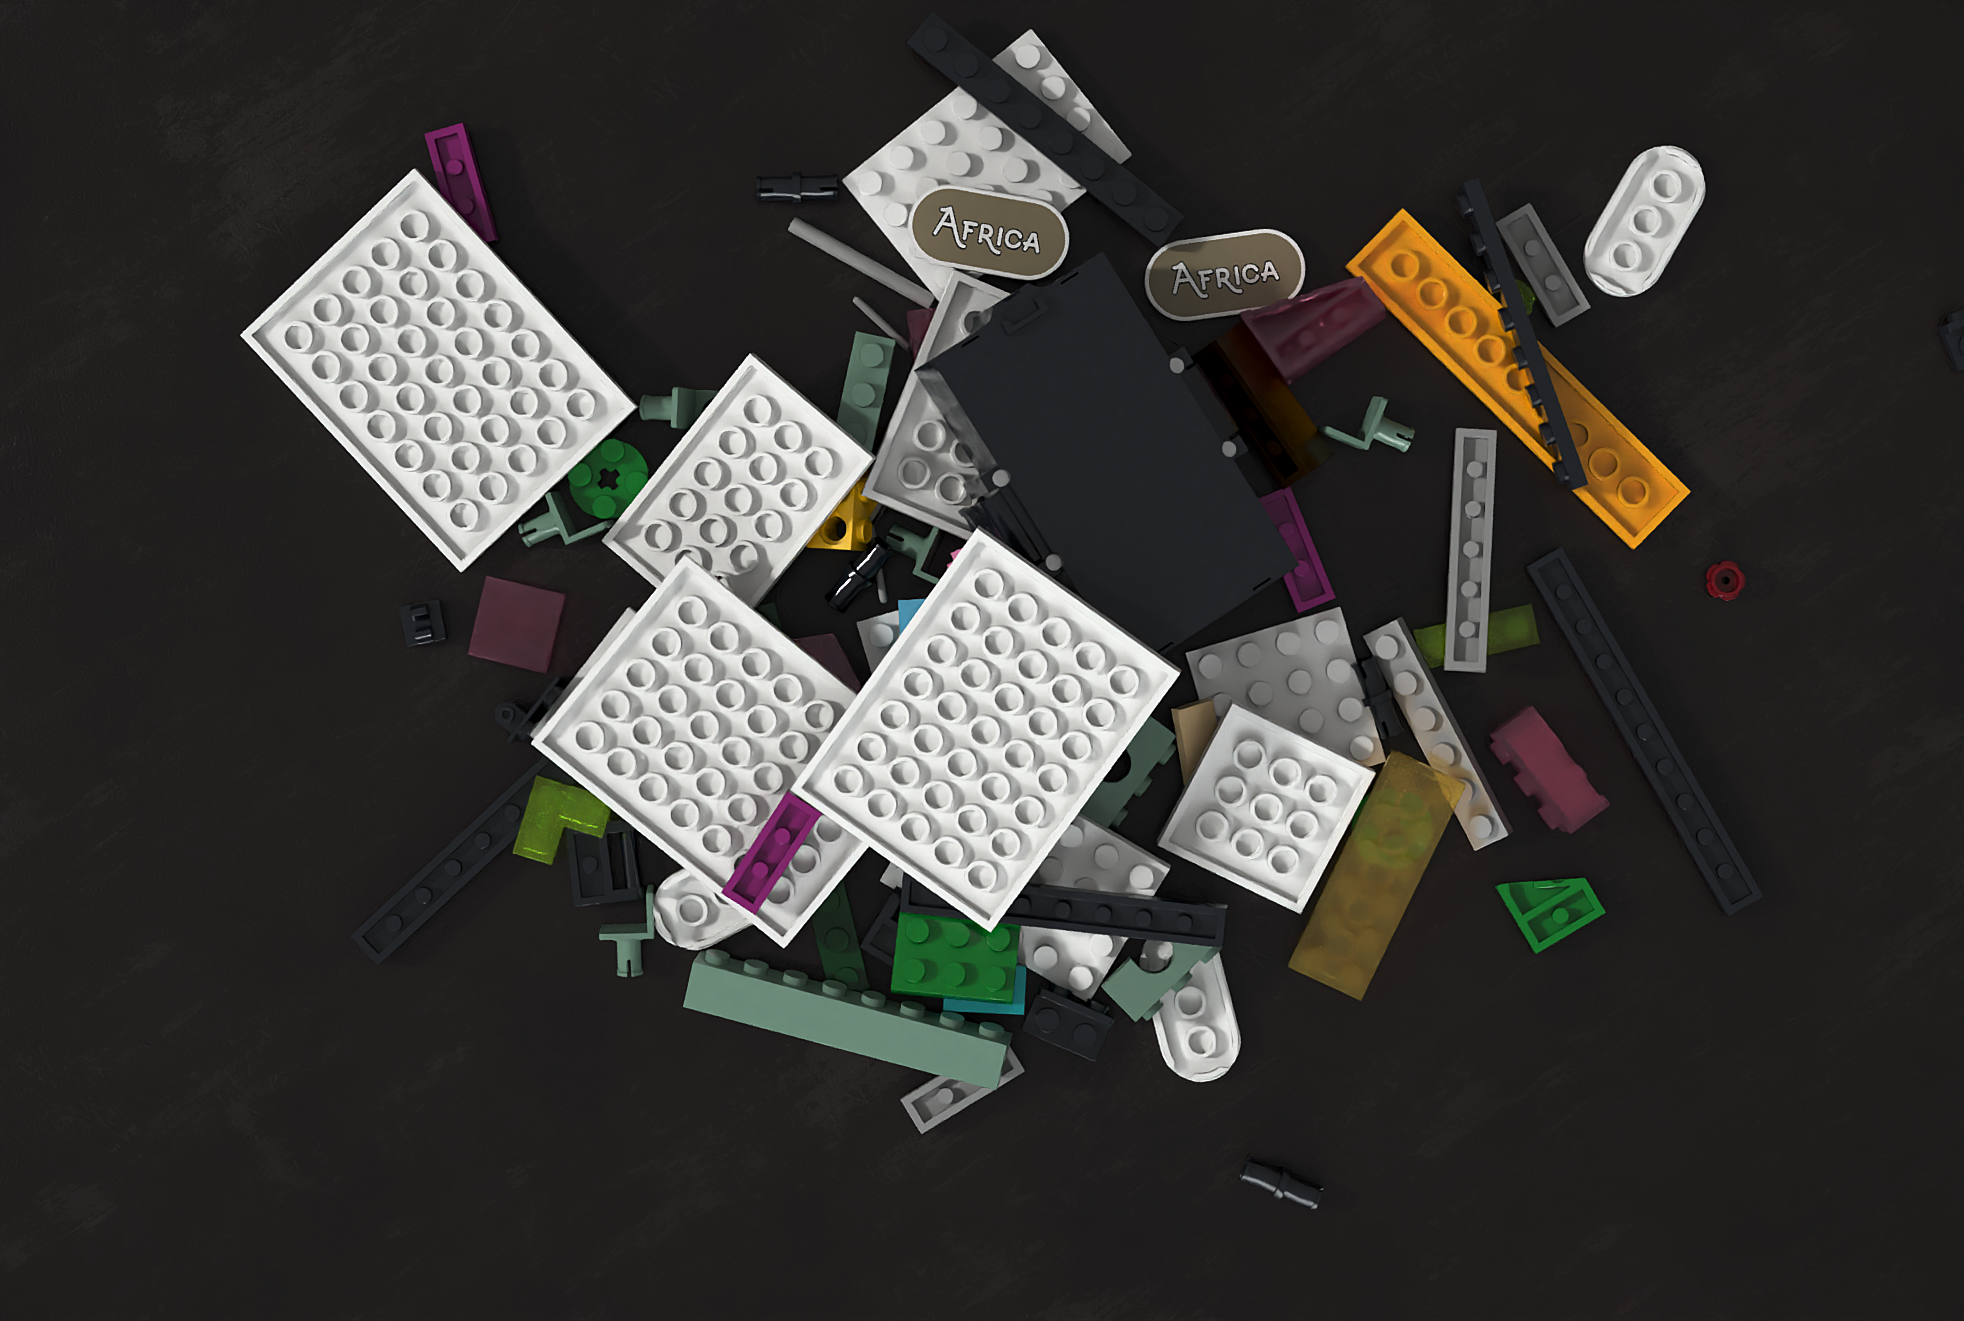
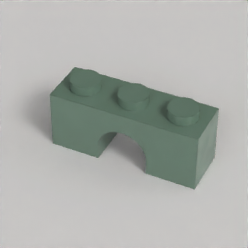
[836,331,896,453]
[1079,716,1177,831]
[1101,942,1221,1022]

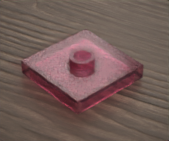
[467,576,566,673]

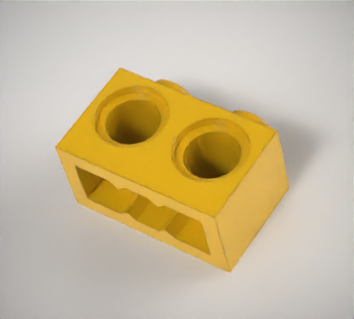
[806,470,872,551]

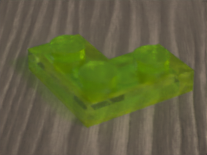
[513,775,612,865]

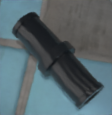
[756,172,839,205]
[825,536,895,613]
[1351,655,1405,739]
[1239,1156,1323,1211]

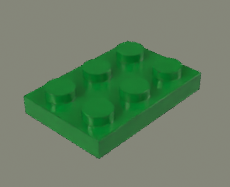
[891,912,1021,1005]

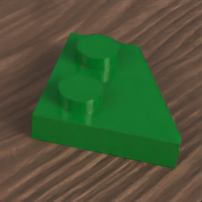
[1495,878,1606,954]

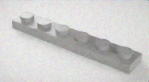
[1444,428,1497,673]
[1363,617,1513,851]

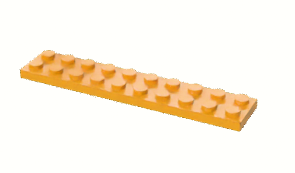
[1345,208,1691,549]

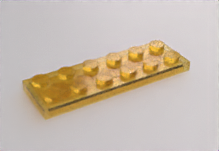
[1288,749,1466,1001]

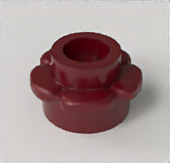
[1706,561,1746,601]

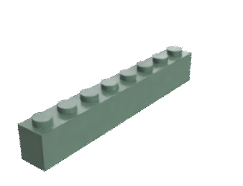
[683,949,1013,1090]

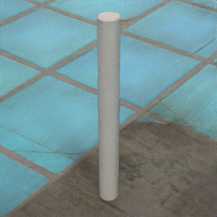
[788,216,935,310]

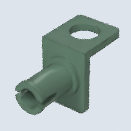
[639,387,720,430]
[1318,396,1415,452]
[518,491,615,547]
[886,523,946,585]
[599,885,656,977]

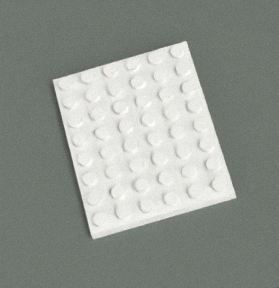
[240,168,638,572]
[790,526,1182,933]
[531,554,869,948]

